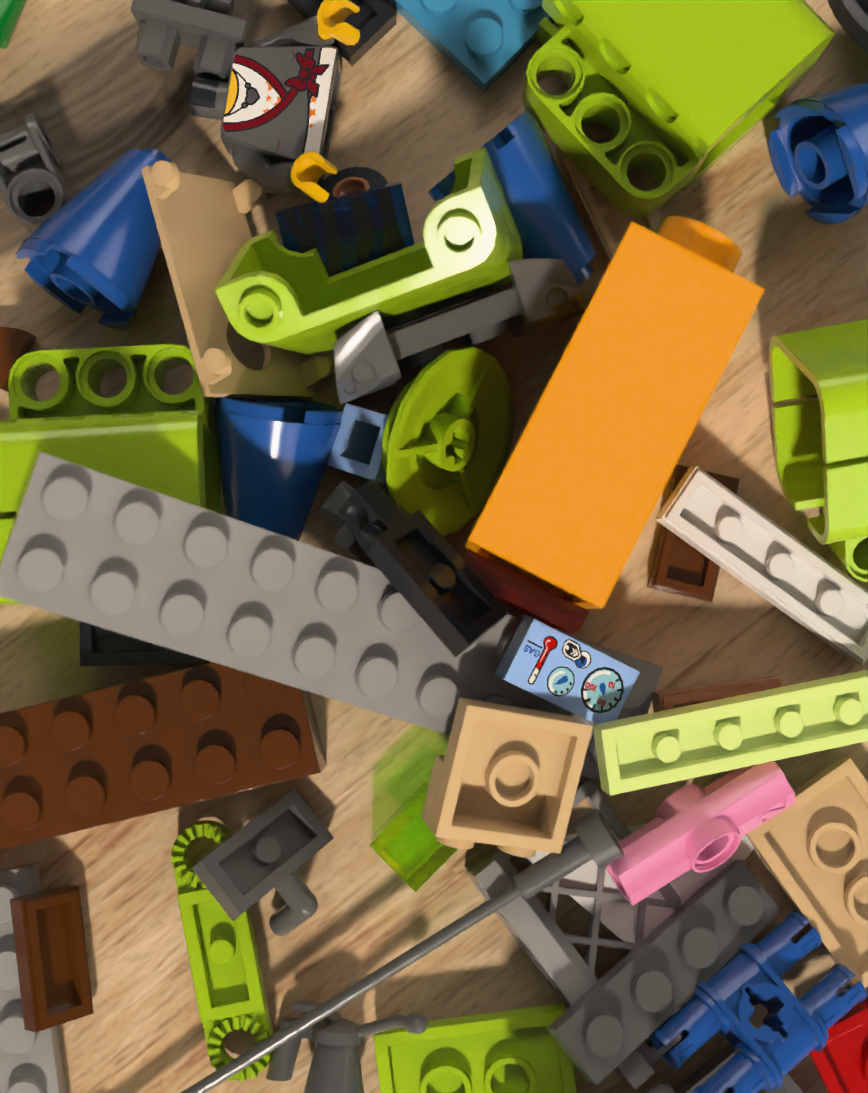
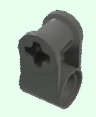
[0,112,74,234]

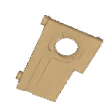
[141,160,334,400]

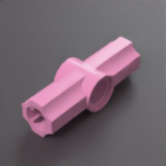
[605,761,796,906]

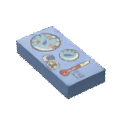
[495,614,640,724]

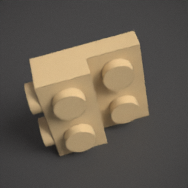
[421,697,593,858]

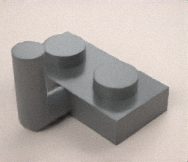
[192,788,334,936]

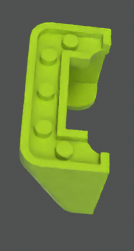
[214,146,523,355]

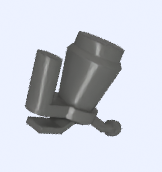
[266,1000,428,1093]

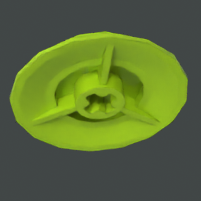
[381,346,514,536]

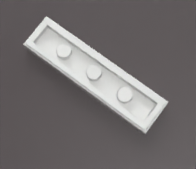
[655,466,868,665]

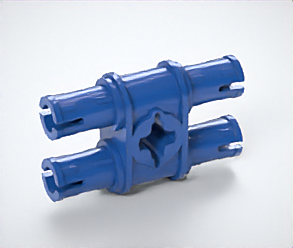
[649,911,867,1093]

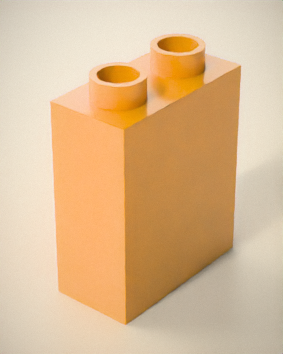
[463,216,765,609]

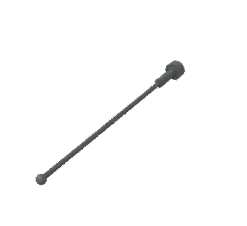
[181,809,624,1093]

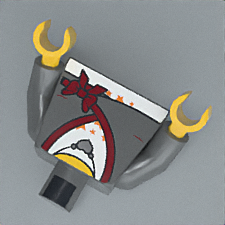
[190,0,360,203]

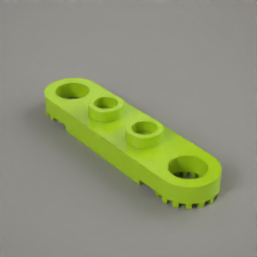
[171,820,274,1082]

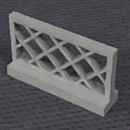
[464,778,691,1090]

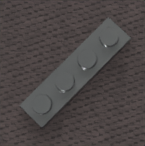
[547,859,781,1085]

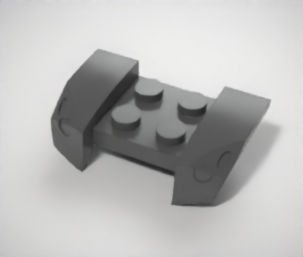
[333,258,585,405]

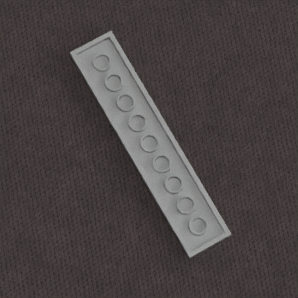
[0,451,663,781]

